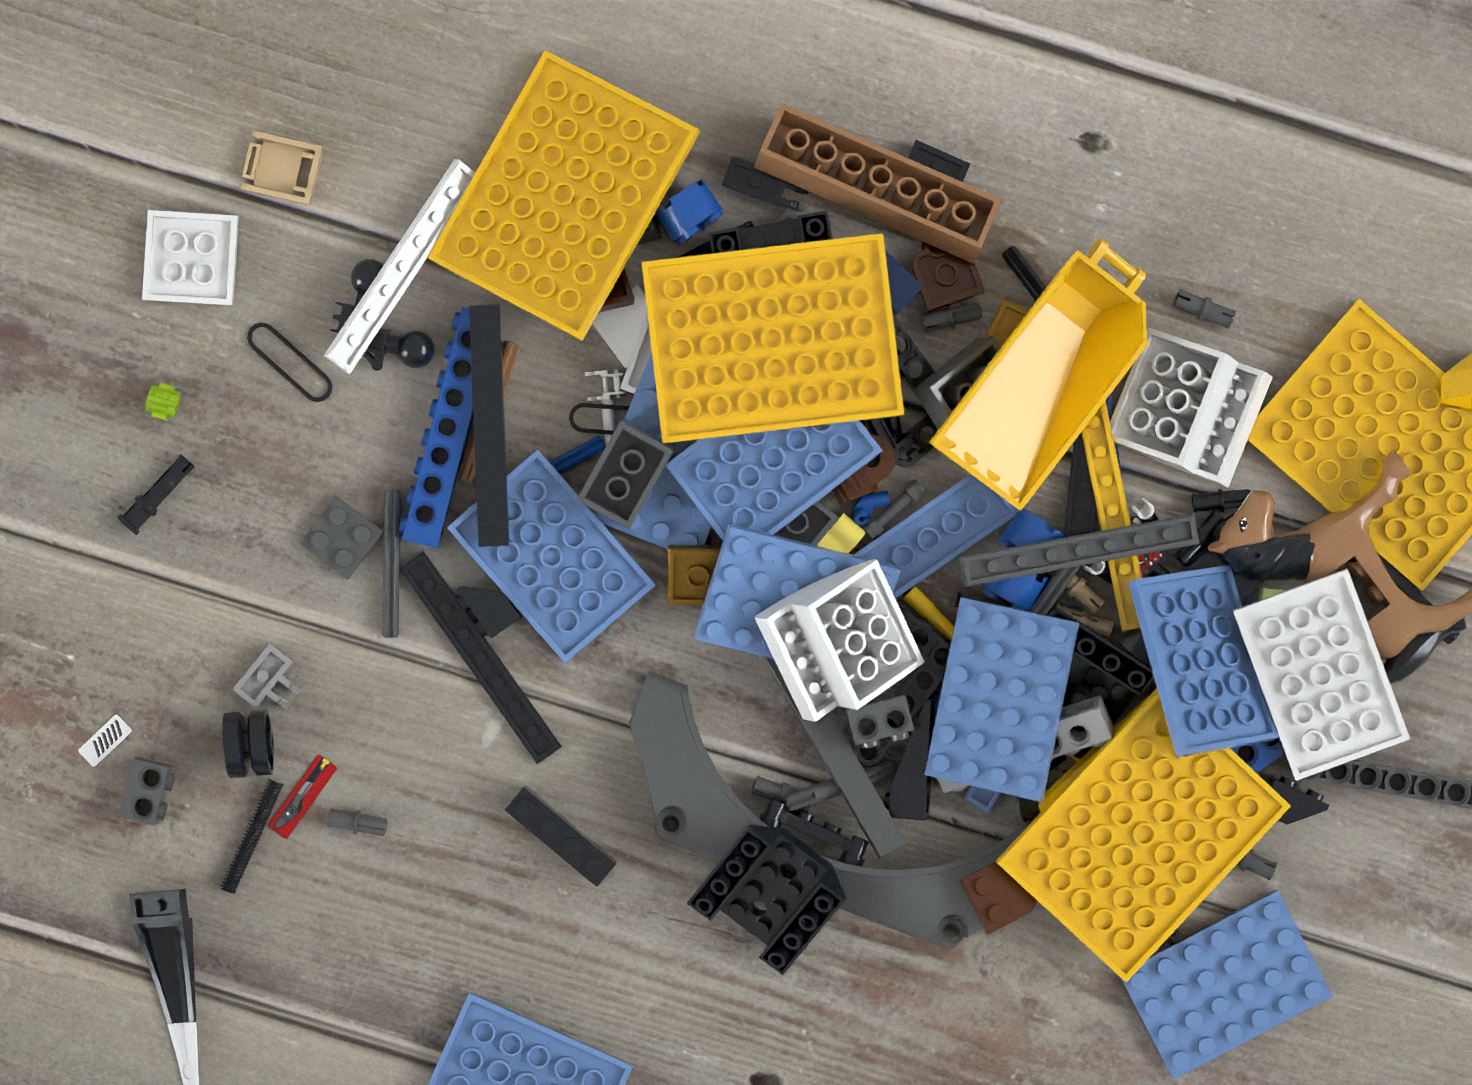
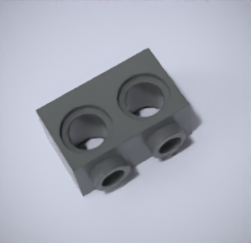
[846,694,914,749]
[118,757,175,826]

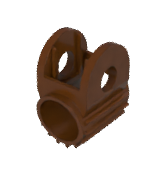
[832,435,896,505]

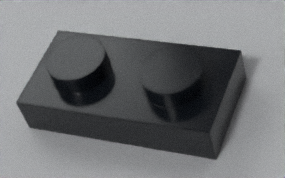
[908,140,971,182]

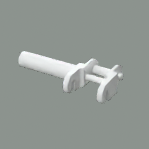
[584,369,625,445]

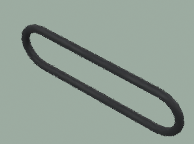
[247,323,332,402]
[569,403,630,435]

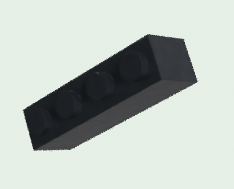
[505,785,617,887]

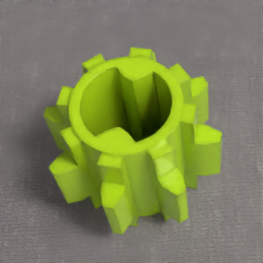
[145,383,182,421]

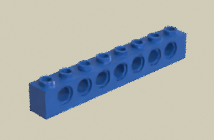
[399,306,473,548]

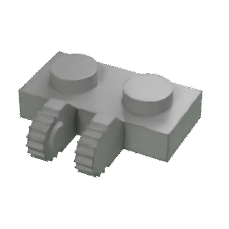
[232,643,302,709]

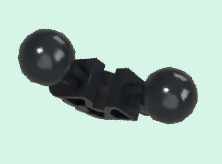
[330,259,435,371]

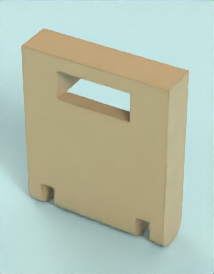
[240,131,324,206]

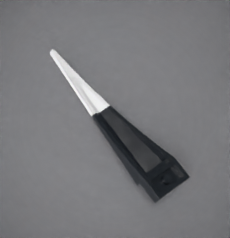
[129,889,199,1085]

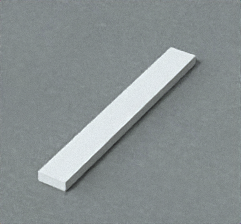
[323,159,475,374]

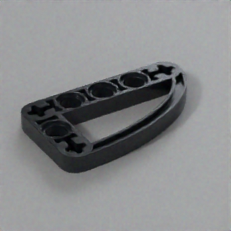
[867,312,938,467]

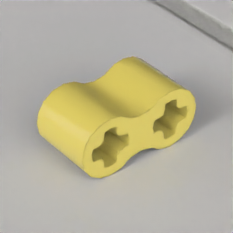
[817,513,866,554]

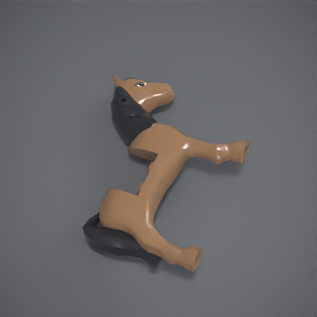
[1208,450,1472,684]

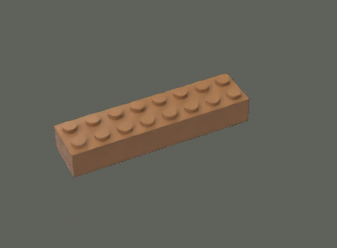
[754,103,1002,264]

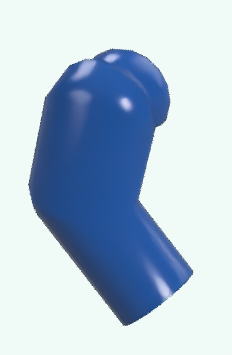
[851,490,890,525]

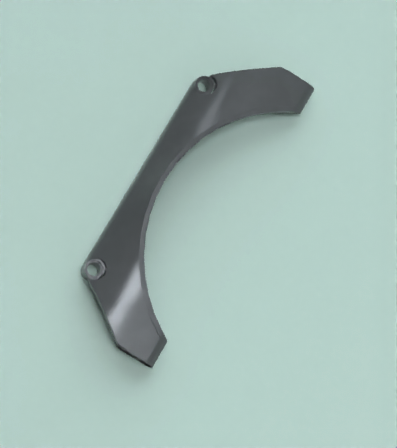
[629,671,1034,949]

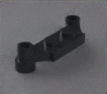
[759,798,869,867]

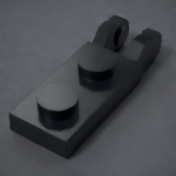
[722,157,809,212]

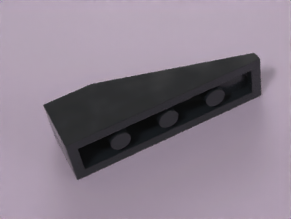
[885,698,936,821]

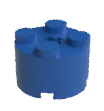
[654,179,724,246]
[998,508,1066,575]
[981,574,1050,611]

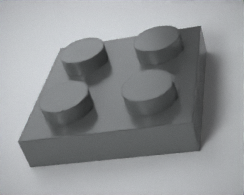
[300,496,384,579]

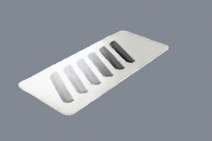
[78,714,132,767]

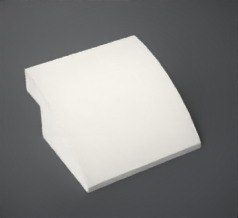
[1110,327,1273,488]
[754,559,925,722]

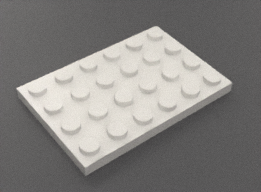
[1232,568,1410,781]

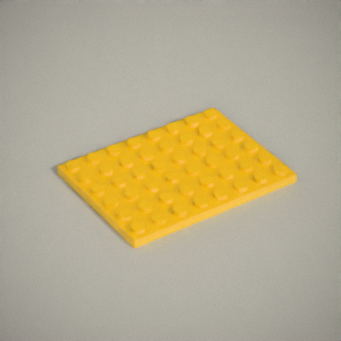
[427,50,700,342]
[642,233,904,443]
[1247,299,1472,591]
[996,688,1291,982]

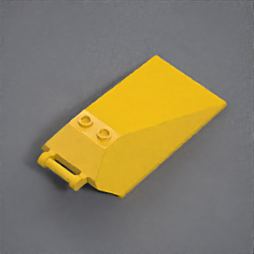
[929,238,1150,511]

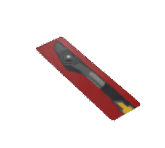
[268,755,337,839]

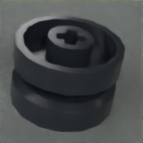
[222,709,274,778]

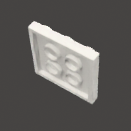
[142,210,239,306]

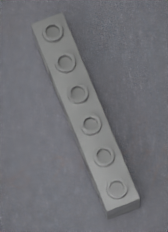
[937,695,1114,793]

